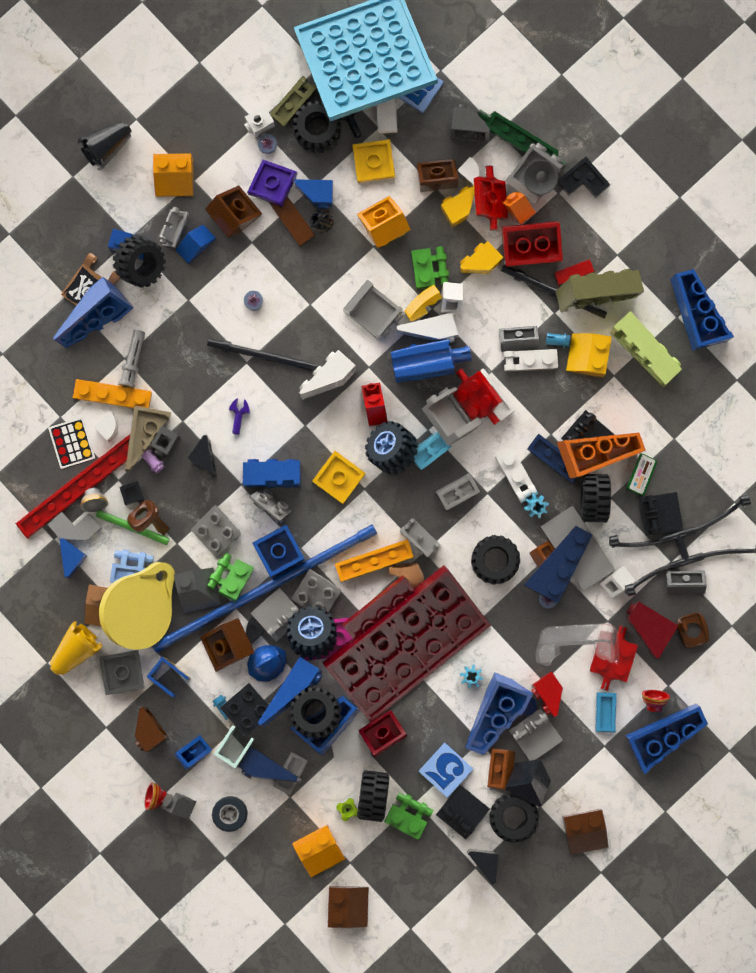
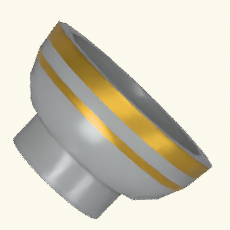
[80,488,108,512]

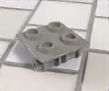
[249,488,292,523]
[191,505,241,558]
[291,569,342,613]
[251,588,299,642]
[509,708,563,761]

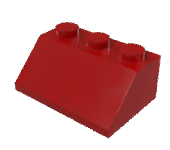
[501,221,563,266]

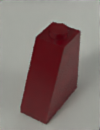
[626,601,678,659]

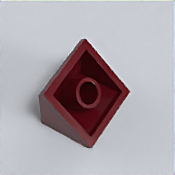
[358,710,408,757]

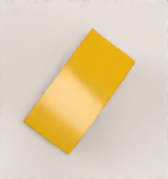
[404,285,442,322]

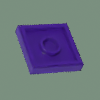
[247,159,298,207]

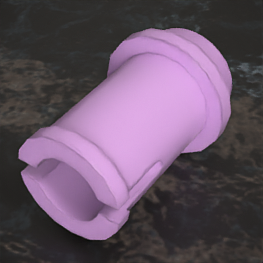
[141,448,165,474]

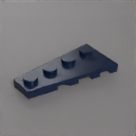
[523,526,593,604]

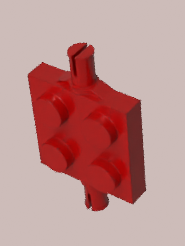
[474,165,508,231]
[453,368,503,425]
[589,625,638,691]

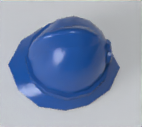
[247,645,286,682]

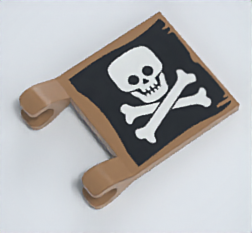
[61,253,120,306]

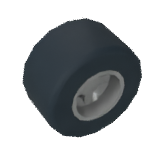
[212,796,248,832]

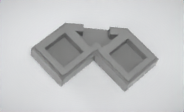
[47,512,102,541]

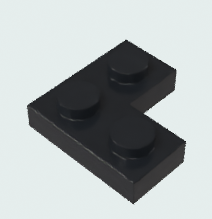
[558,157,610,198]

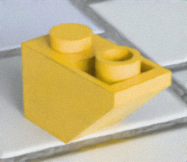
[441,186,475,228]
[460,241,504,274]

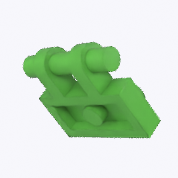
[411,246,449,289]
[207,553,254,602]
[384,792,434,840]

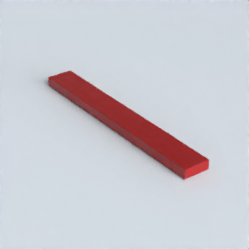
[15,434,130,539]

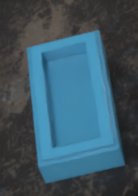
[595,692,616,732]

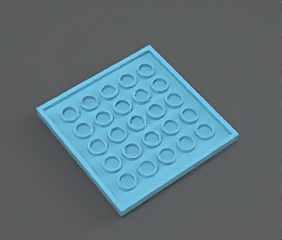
[294,0,438,121]

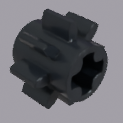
[310,209,334,234]

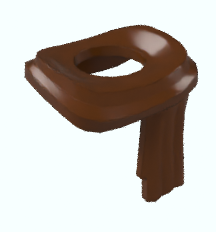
[127,500,170,536]
[677,612,709,648]

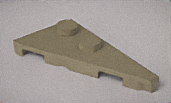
[125,406,171,472]

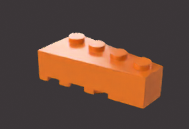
[557,432,646,478]

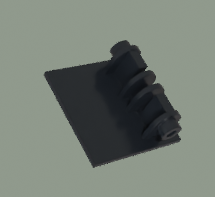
[561,410,615,441]
[639,492,683,536]
[220,683,269,737]
[436,785,490,839]

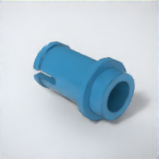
[546,333,570,348]
[212,694,228,720]

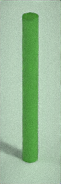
[96,510,170,545]

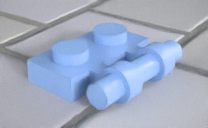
[110,549,154,583]

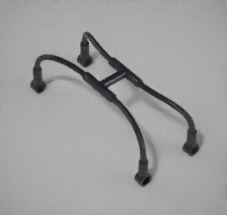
[609,494,756,597]

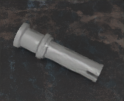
[118,330,145,388]

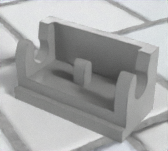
[435,473,480,510]
[400,518,441,558]

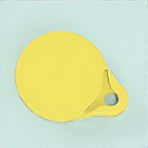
[99,562,175,650]

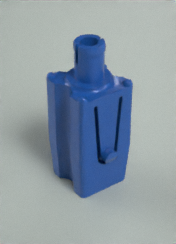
[391,340,472,383]

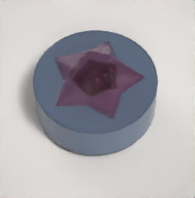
[258,134,277,154]
[244,291,263,311]
[538,594,557,609]

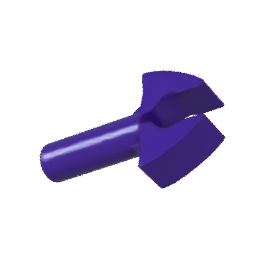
[229,398,250,435]

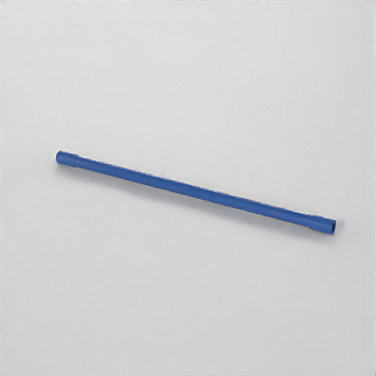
[152,524,378,653]

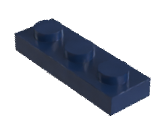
[526,434,578,484]

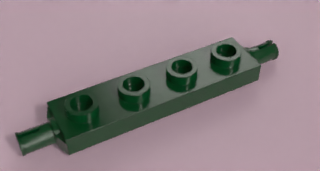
[477,109,567,170]

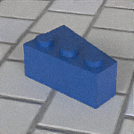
[243,459,302,488]

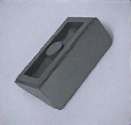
[499,326,539,352]
[666,571,707,595]

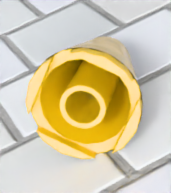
[50,621,102,675]

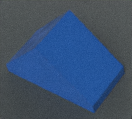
[176,225,216,264]
[60,538,87,578]
[174,735,212,770]

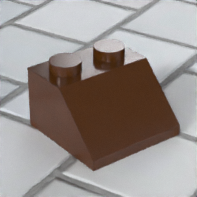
[205,185,262,238]
[200,618,255,672]
[135,706,169,752]
[562,809,608,855]
[328,886,369,928]

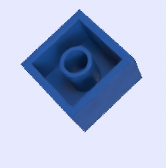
[252,525,305,578]

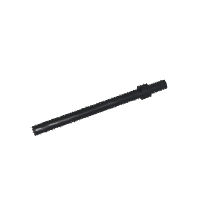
[501,265,607,319]
[207,339,320,371]

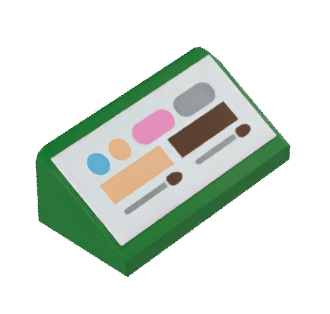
[626,453,657,497]

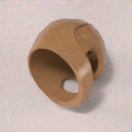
[389,563,425,589]

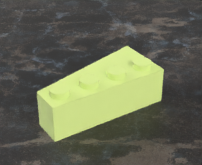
[610,311,682,388]

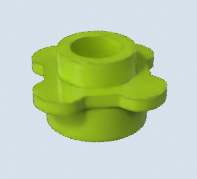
[336,798,358,821]

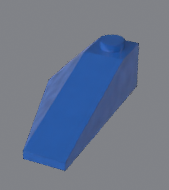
[53,277,133,348]
[465,672,533,755]

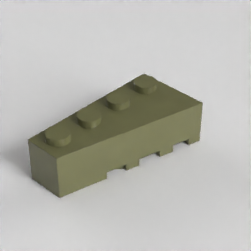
[555,269,644,312]

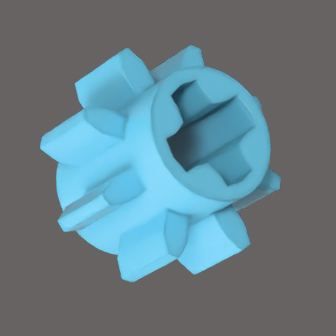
[524,494,549,518]
[460,664,484,689]

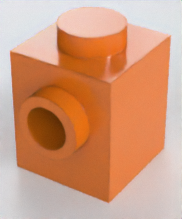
[503,191,536,224]

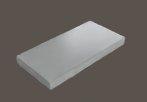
[540,506,615,591]

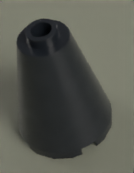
[78,122,132,171]

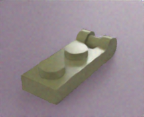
[270,76,317,128]

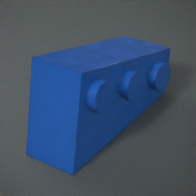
[290,696,360,755]

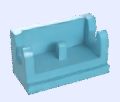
[414,431,452,470]

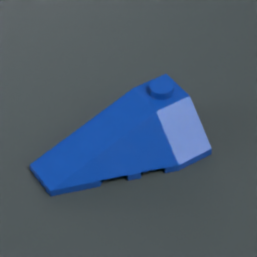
[258,657,323,727]

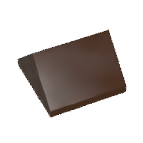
[417,159,458,192]

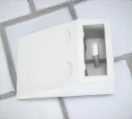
[299,350,356,400]

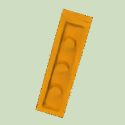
[73,379,152,408]
[335,539,414,582]

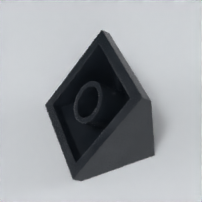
[188,435,217,477]
[505,759,551,807]
[467,849,499,885]

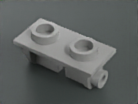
[159,207,189,248]

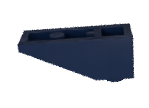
[238,746,302,783]

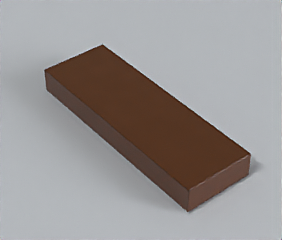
[268,196,315,247]

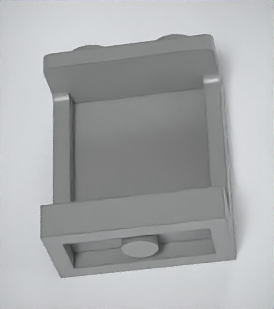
[505,143,564,204]
[343,279,403,340]
[422,387,483,447]

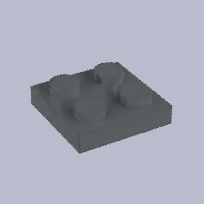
[99,650,145,695]

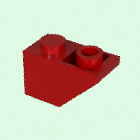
[361,382,388,426]
[531,671,563,717]

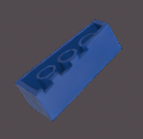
[670,269,734,351]
[625,703,708,774]

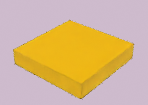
[352,139,395,183]
[312,451,366,504]

